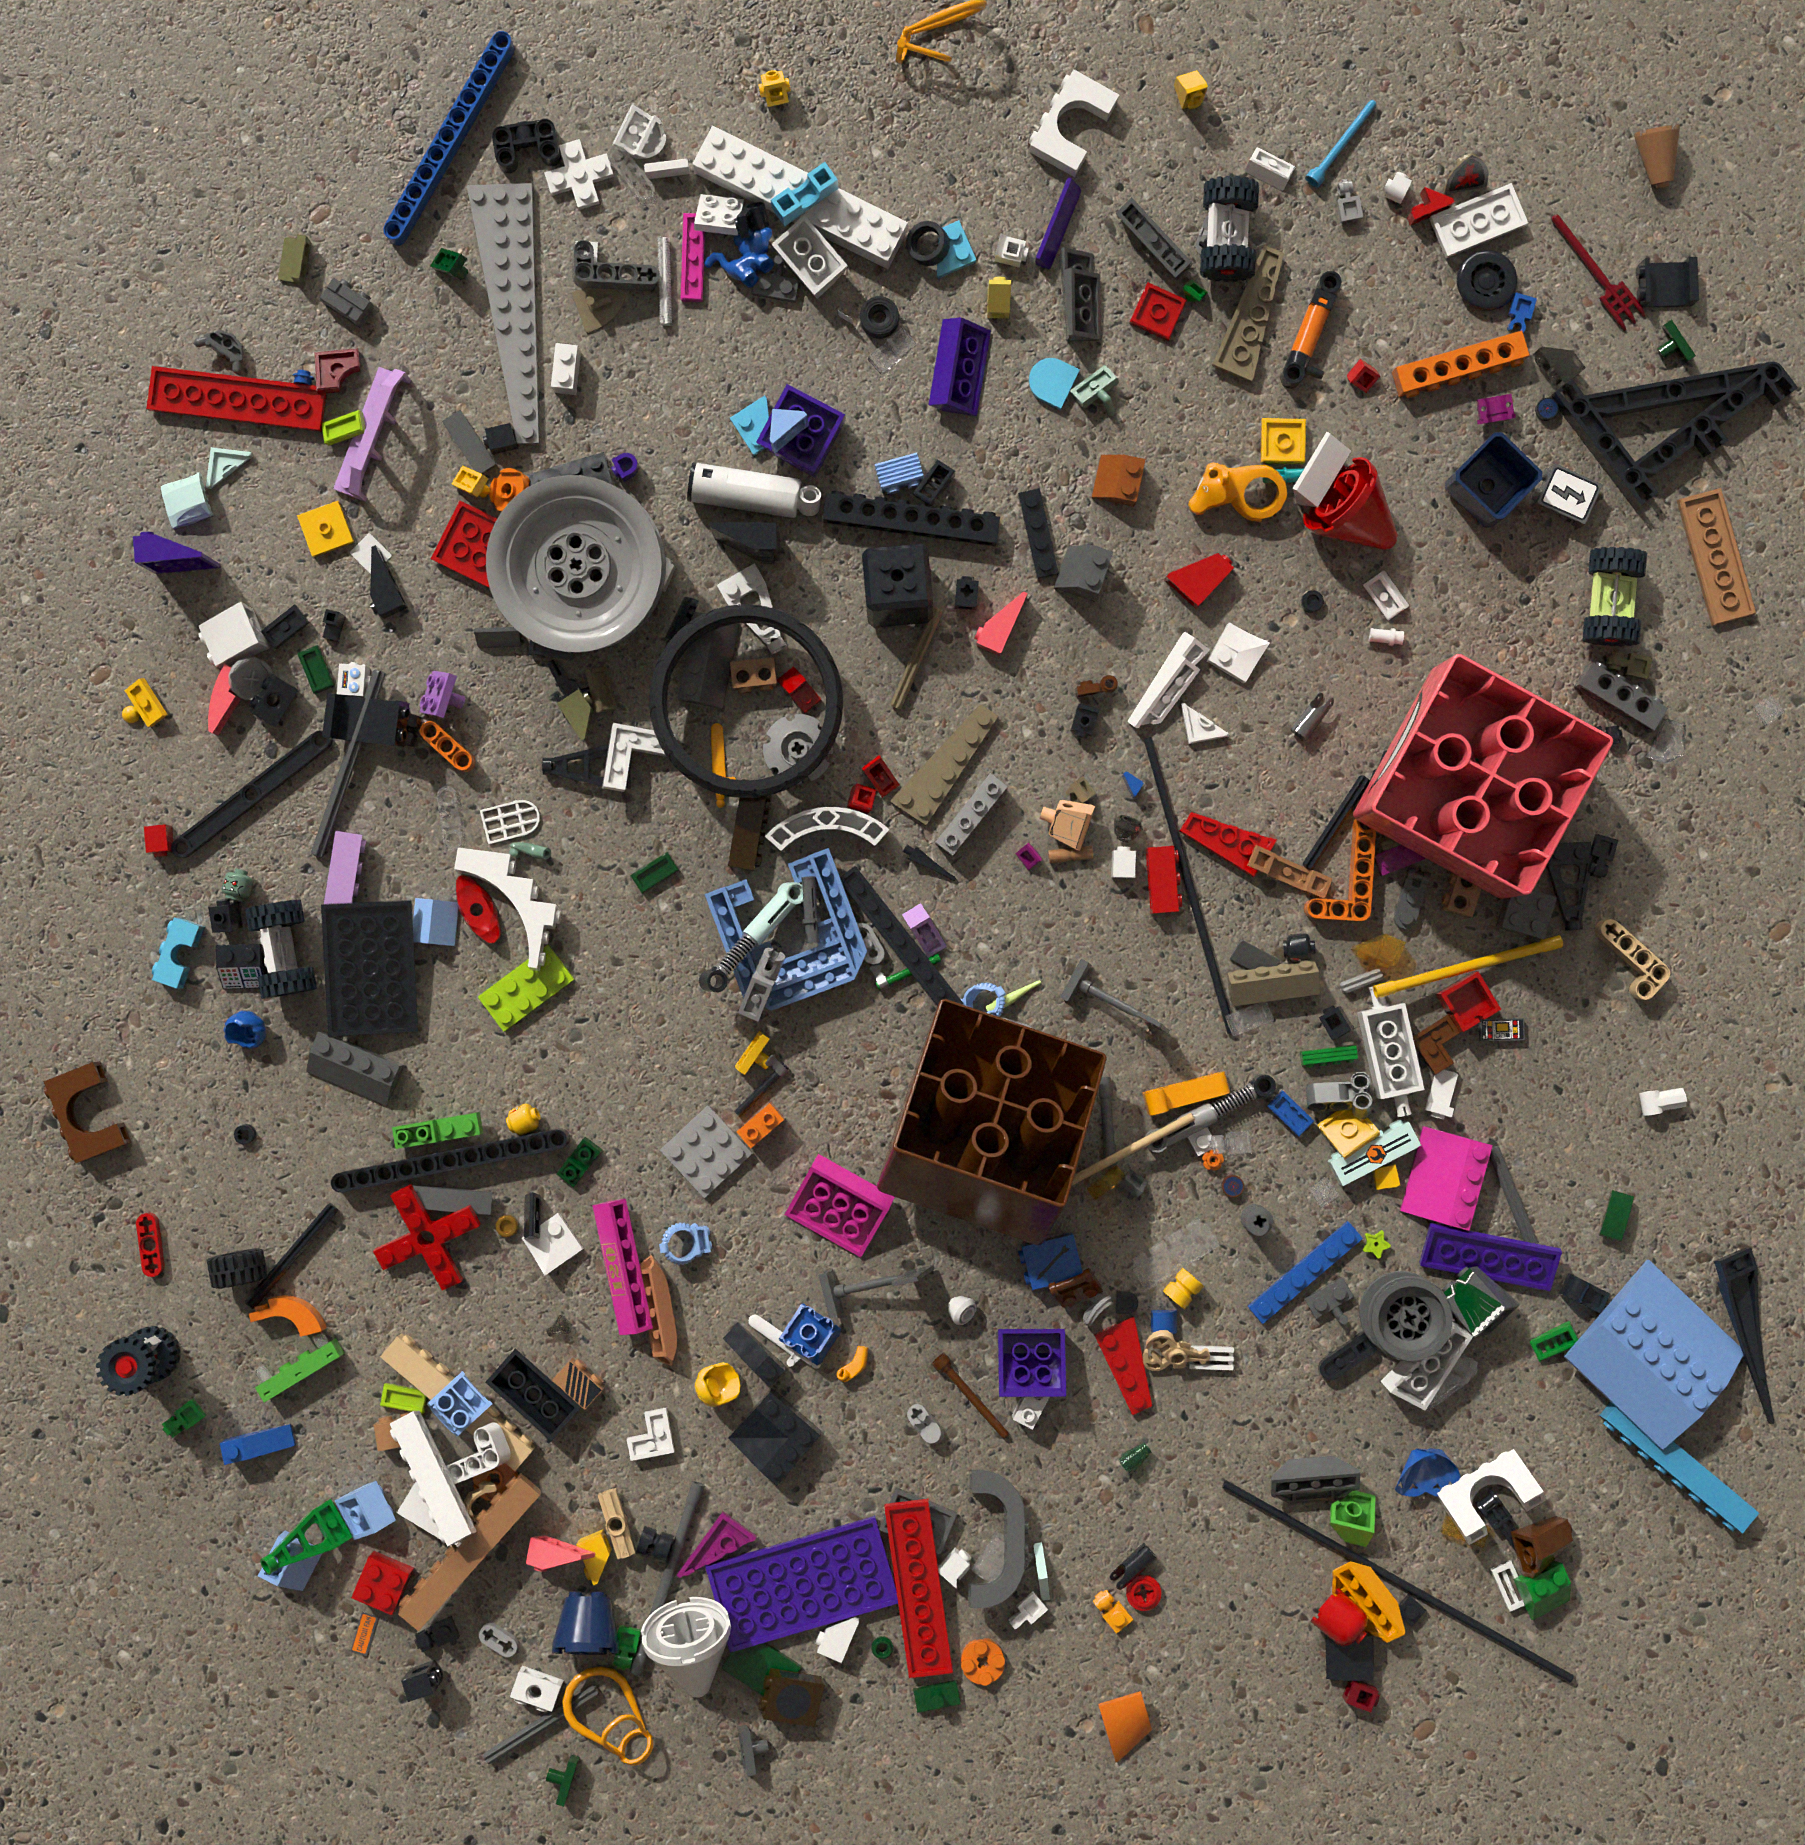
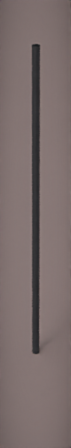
[1222,1480,1574,1683]

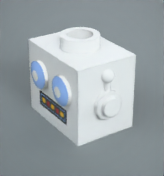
[337,662,371,698]

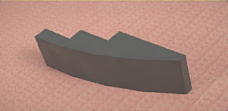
[402,1184,492,1215]

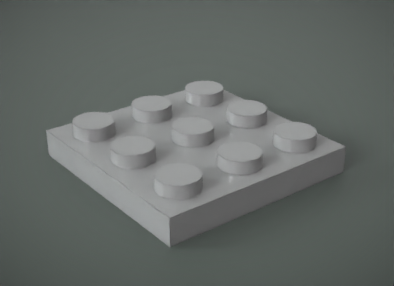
[660,1105,753,1198]

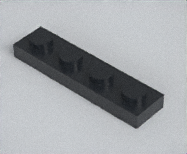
[1018,488,1058,579]

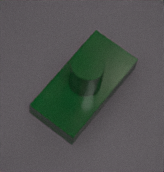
[430,248,468,280]
[1657,319,1696,363]
[913,1680,961,1713]
[545,1754,580,1807]

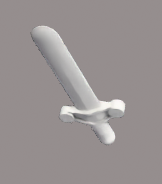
[748,1315,821,1369]

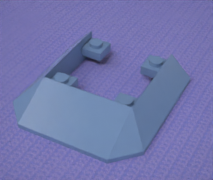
[705,848,867,1011]

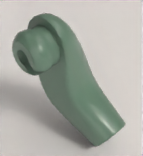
[509,842,551,859]

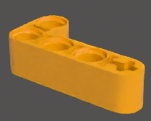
[1142,1071,1230,1115]

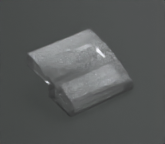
[971,1531,1034,1582]

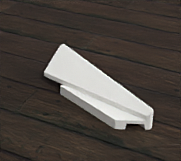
[1128,632,1210,728]

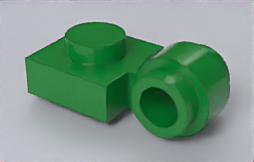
[162,1398,206,1438]
[613,1625,641,1670]

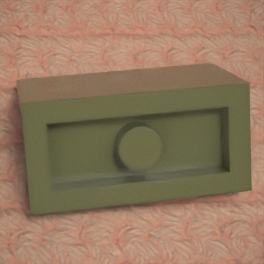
[278,234,311,285]

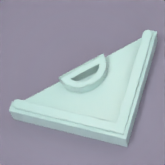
[206,447,253,489]
[1033,1542,1050,1601]

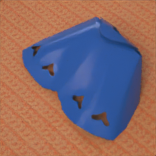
[1395,1448,1461,1497]

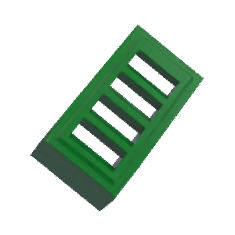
[1529,1321,1579,1362]

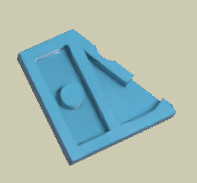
[937,220,976,279]
[730,395,769,456]

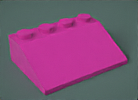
[1400,1126,1493,1231]
[784,1154,895,1258]

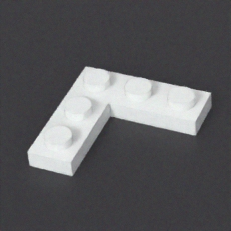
[602,723,678,792]

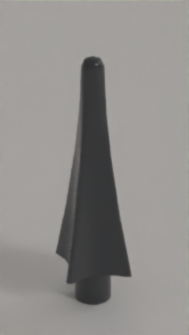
[902,844,956,881]

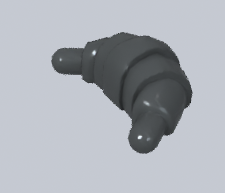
[194,329,244,374]

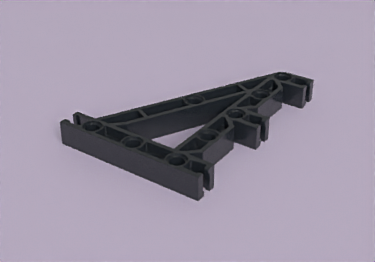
[1549,362,1798,510]

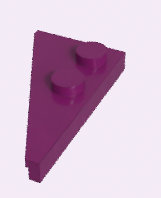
[676,1511,757,1578]

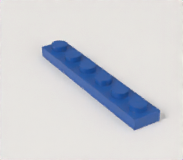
[1247,1221,1363,1324]

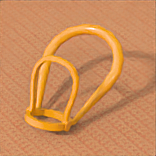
[895,0,987,64]
[562,1666,654,1766]

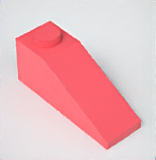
[974,592,1028,656]
[526,1535,595,1572]

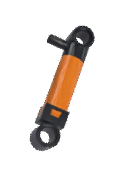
[1280,271,1342,389]

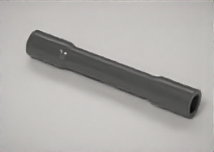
[1098,1077,1117,1166]

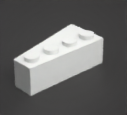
[1381,1321,1473,1410]

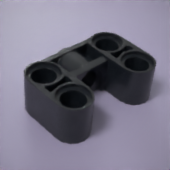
[492,119,561,174]

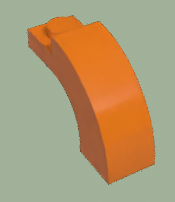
[249,1295,327,1337]

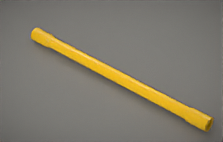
[1373,935,1563,998]

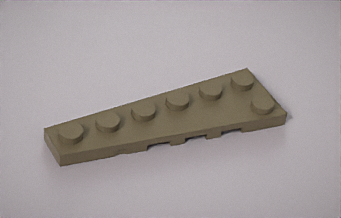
[1212,245,1284,383]
[890,704,999,826]

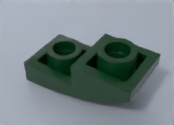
[556,1137,603,1188]
[1599,1190,1634,1242]

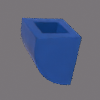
[1151,1310,1177,1334]

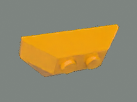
[1332,1561,1405,1643]

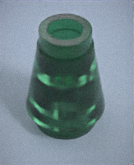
[1118,1442,1152,1473]

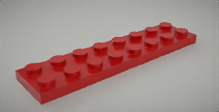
[146,366,326,432]
[884,1498,953,1678]

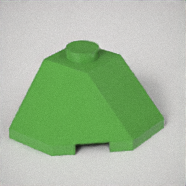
[1330,1491,1376,1547]

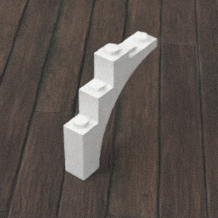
[454,848,561,971]

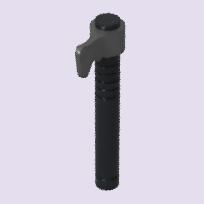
[734,1055,789,1117]

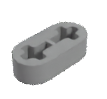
[479,1622,519,1657]

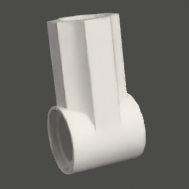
[1639,1088,1687,1116]

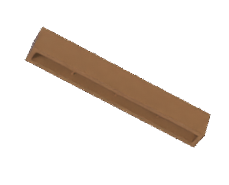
[398,1473,541,1631]

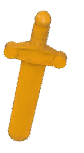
[711,723,736,808]

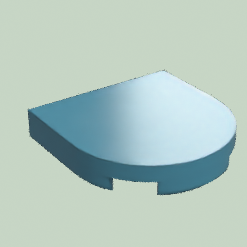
[1029,358,1080,410]

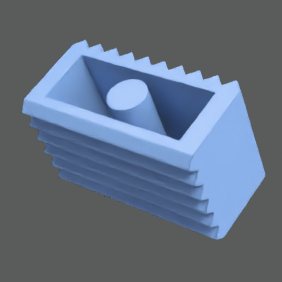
[875,453,924,495]

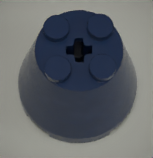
[552,1592,619,1655]

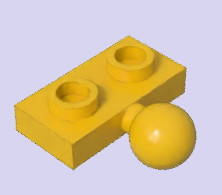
[122,678,168,727]

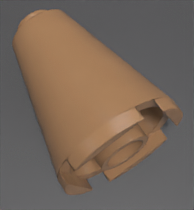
[1634,124,1680,189]

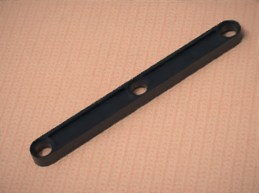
[171,730,332,858]

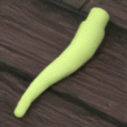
[986,980,1041,1011]

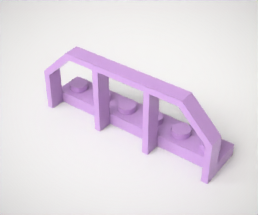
[333,367,411,502]

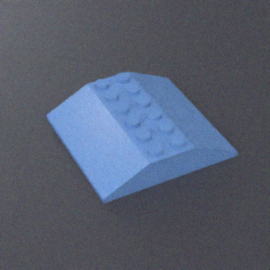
[1564,1260,1743,1450]

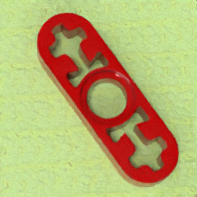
[136,1212,165,1277]

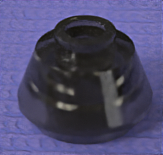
[1114,815,1143,843]

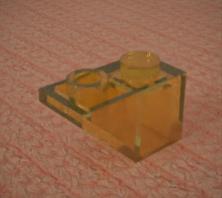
[1351,934,1406,969]

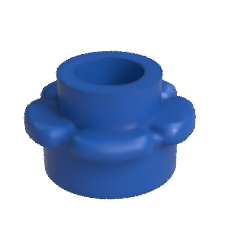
[292,370,315,385]

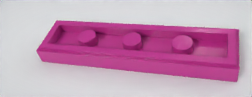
[681,213,705,302]

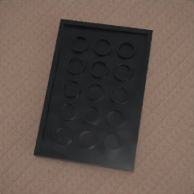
[321,900,418,1037]

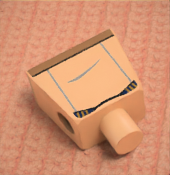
[1040,800,1095,851]

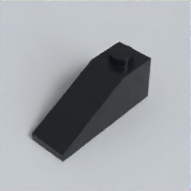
[370,545,408,619]
[723,1322,786,1387]

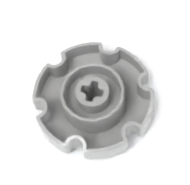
[763,714,834,785]

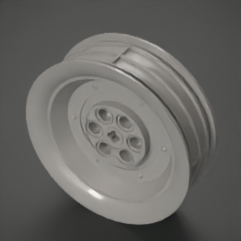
[486,475,666,652]

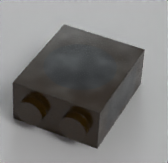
[758,1668,825,1727]

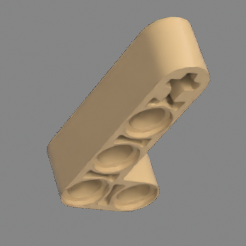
[1595,919,1670,1000]

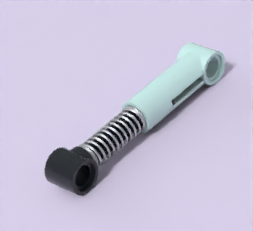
[699,882,803,993]

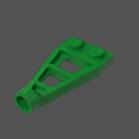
[260,1499,352,1575]

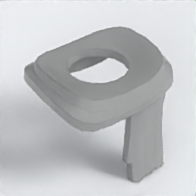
[1083,1294,1113,1326]

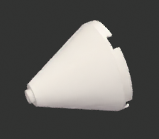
[641,1597,731,1697]

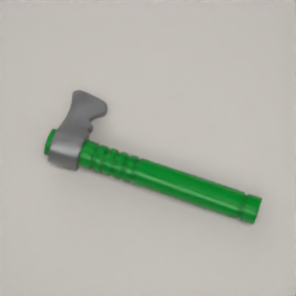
[869,954,941,991]

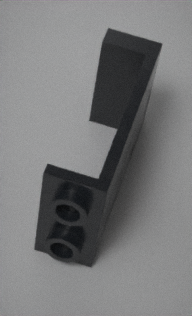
[322,693,410,747]

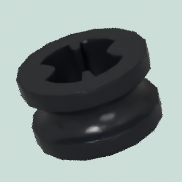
[234,1124,256,1145]

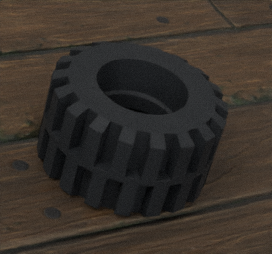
[207,1248,268,1289]

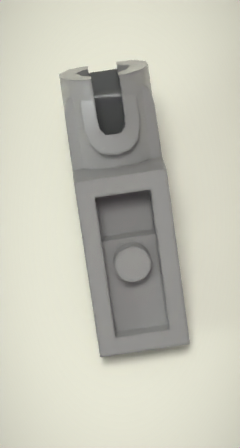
[738,948,785,1022]

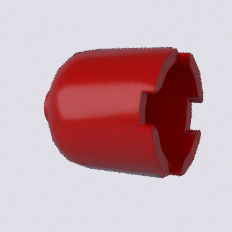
[1310,1588,1368,1646]

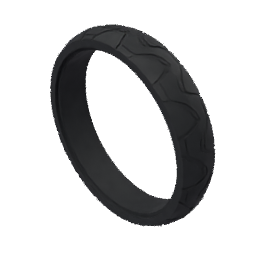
[649,604,843,798]

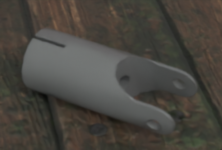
[1291,692,1334,741]

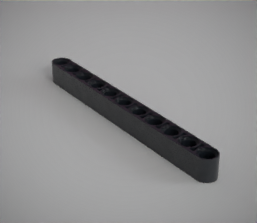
[331,1128,570,1192]

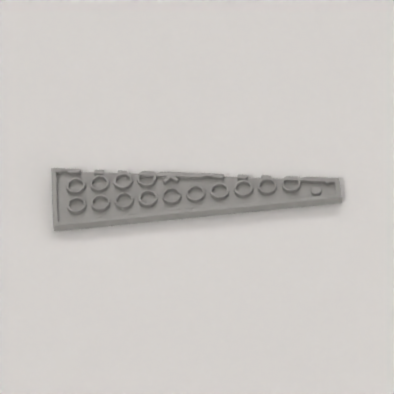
[467,183,540,445]

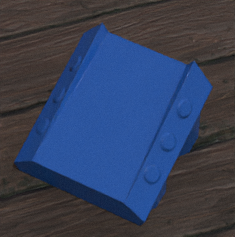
[779,1303,841,1366]

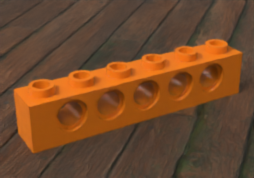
[1392,331,1530,398]

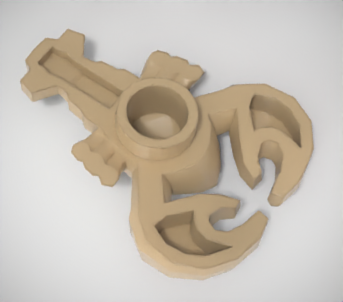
[1143,1330,1210,1371]

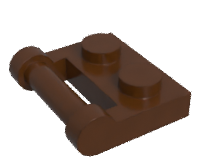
[1048,1268,1103,1308]

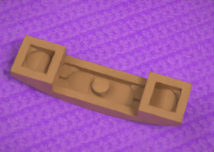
[1247,845,1333,899]

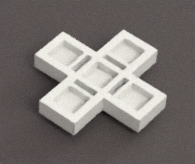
[544,139,614,210]

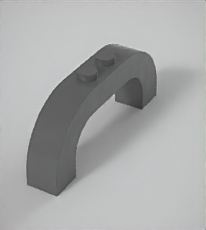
[968,1470,1029,1608]

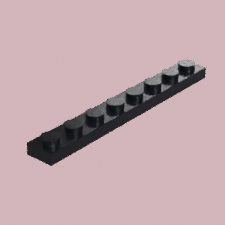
[840,866,964,1006]

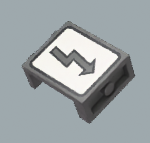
[1531,463,1603,528]

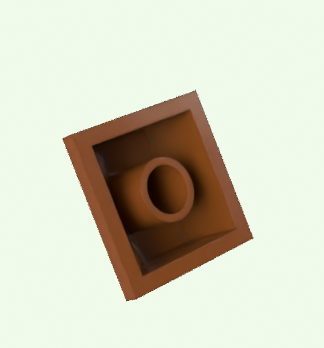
[1091,455,1146,507]

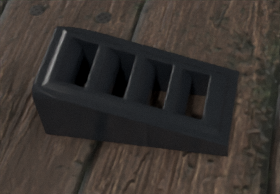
[913,459,956,506]

